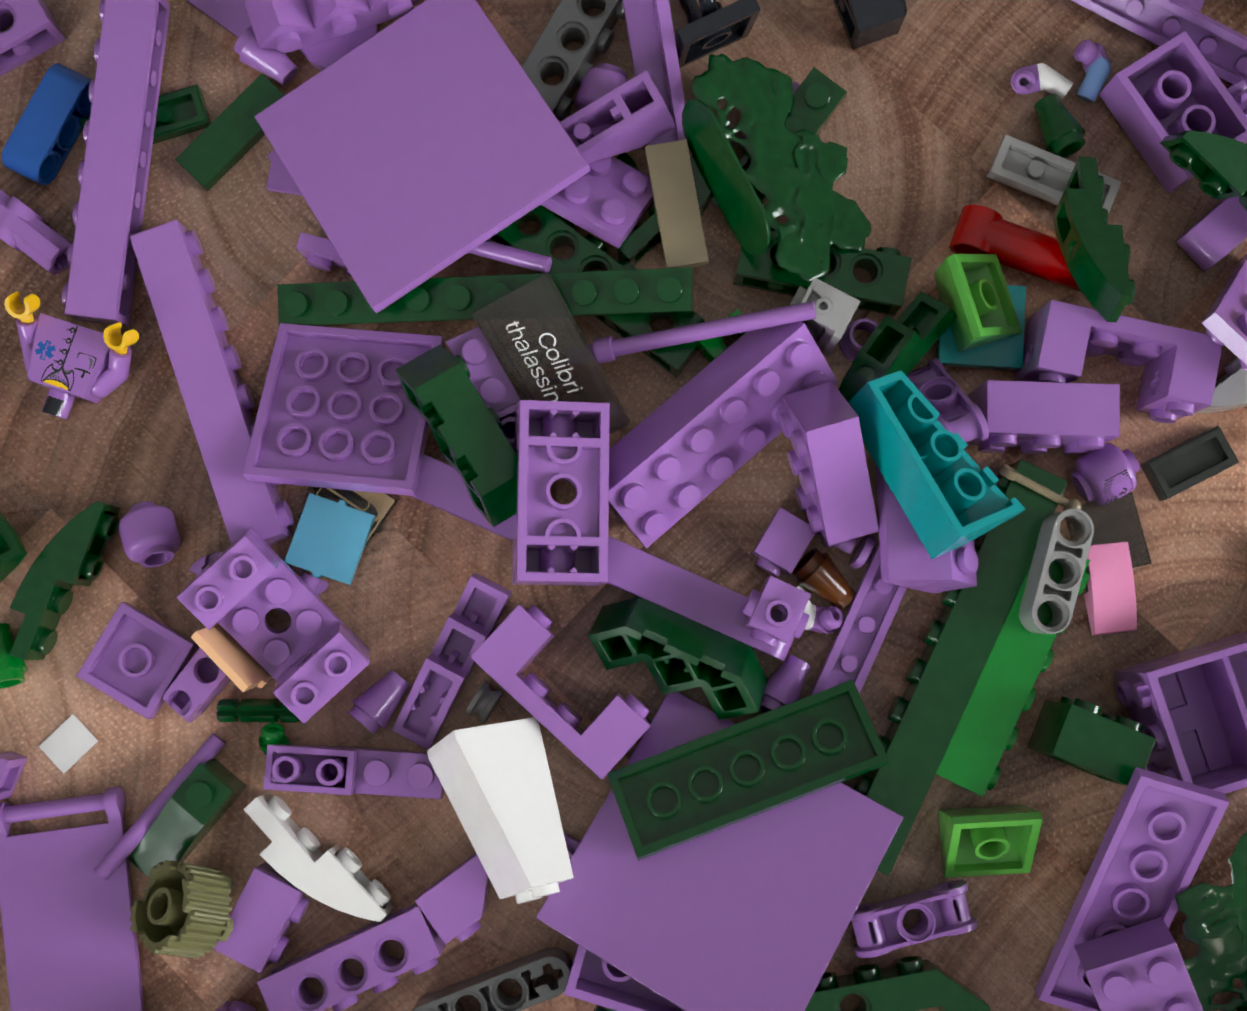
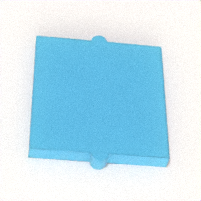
[284,493,376,585]

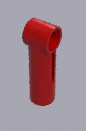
[949,204,1082,292]

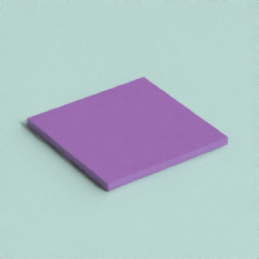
[254,0,591,313]
[536,692,904,1011]

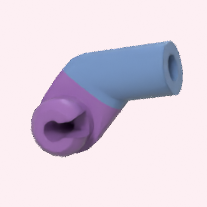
[1074,40,1111,103]

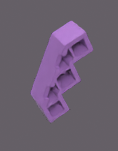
[244,0,419,53]

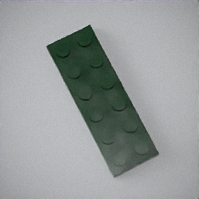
[607,680,889,861]

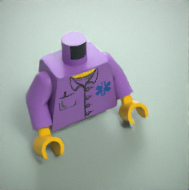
[4,291,139,420]

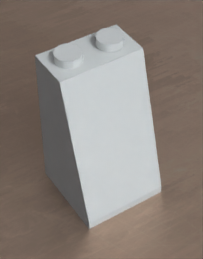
[427,717,574,904]

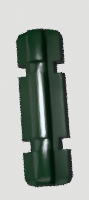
[216,699,300,723]

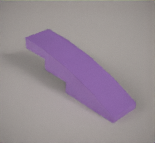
[392,573,512,749]

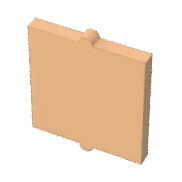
[191,624,274,692]

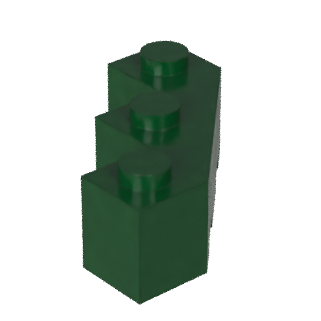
[395,345,518,527]
[588,597,768,720]

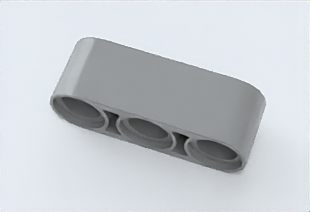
[1019,508,1094,634]

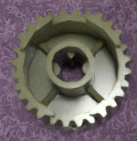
[129,860,234,958]

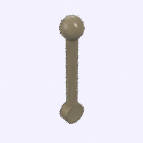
[999,464,1082,510]

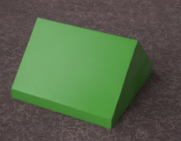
[933,254,1023,352]
[938,804,1043,878]

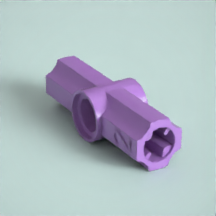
[0,189,71,275]

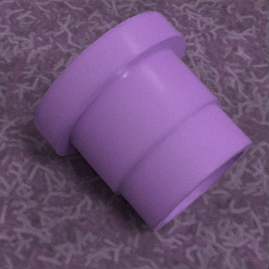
[839,318,878,361]

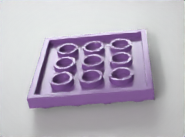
[242,323,445,496]

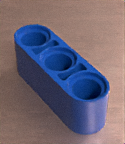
[2,63,92,186]

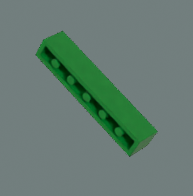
[936,559,1090,797]

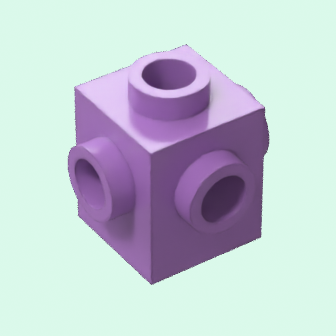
[742,576,811,647]

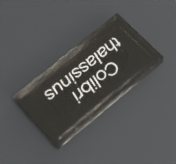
[472,272,630,434]

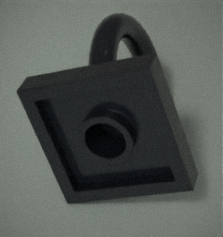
[675,0,761,68]

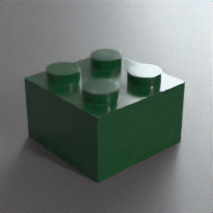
[1027,696,1156,787]

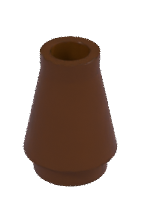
[793,548,856,610]

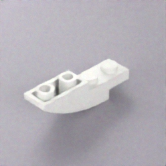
[243,793,394,922]

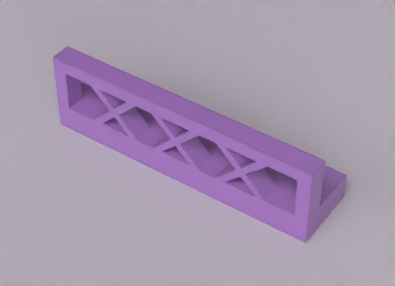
[622,0,685,146]

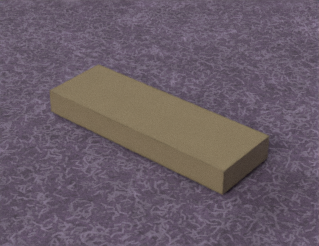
[645,139,709,268]

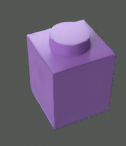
[751,507,816,577]

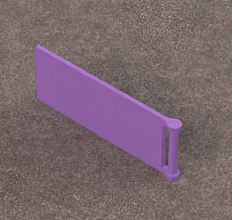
[0,786,145,1011]

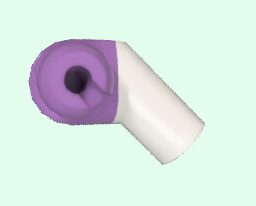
[1011,63,1074,101]
[797,585,844,634]

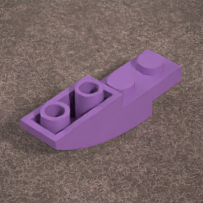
[446,324,520,456]
[263,744,444,799]

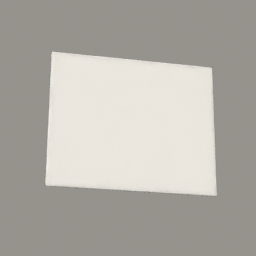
[38,714,98,774]

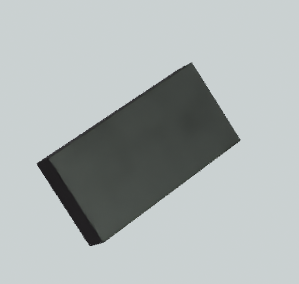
[1140,426,1239,501]

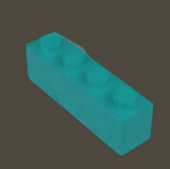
[848,370,1025,559]

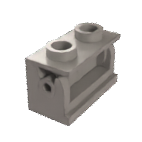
[789,277,861,357]

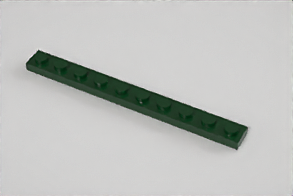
[277,267,693,326]

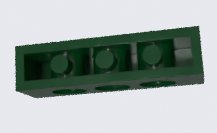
[733,227,911,316]

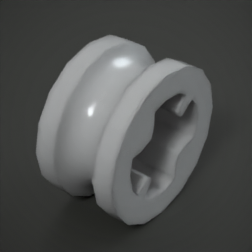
[465,681,504,725]

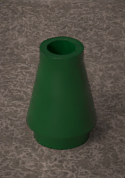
[1034,94,1086,158]

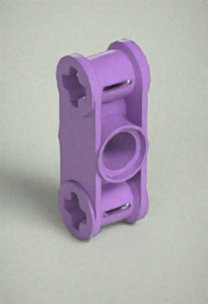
[907,358,989,443]
[851,880,978,958]

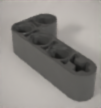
[412,947,572,1011]

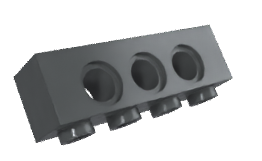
[522,0,625,121]

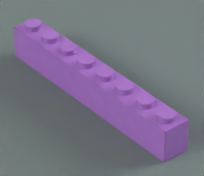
[62,0,171,326]
[129,220,294,545]

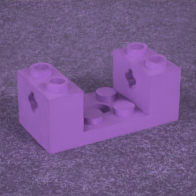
[1014,300,1223,423]
[512,400,610,586]
[176,527,370,724]
[470,605,650,779]

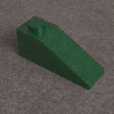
[128,759,247,880]

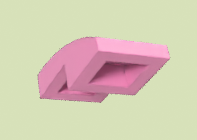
[1084,542,1137,636]

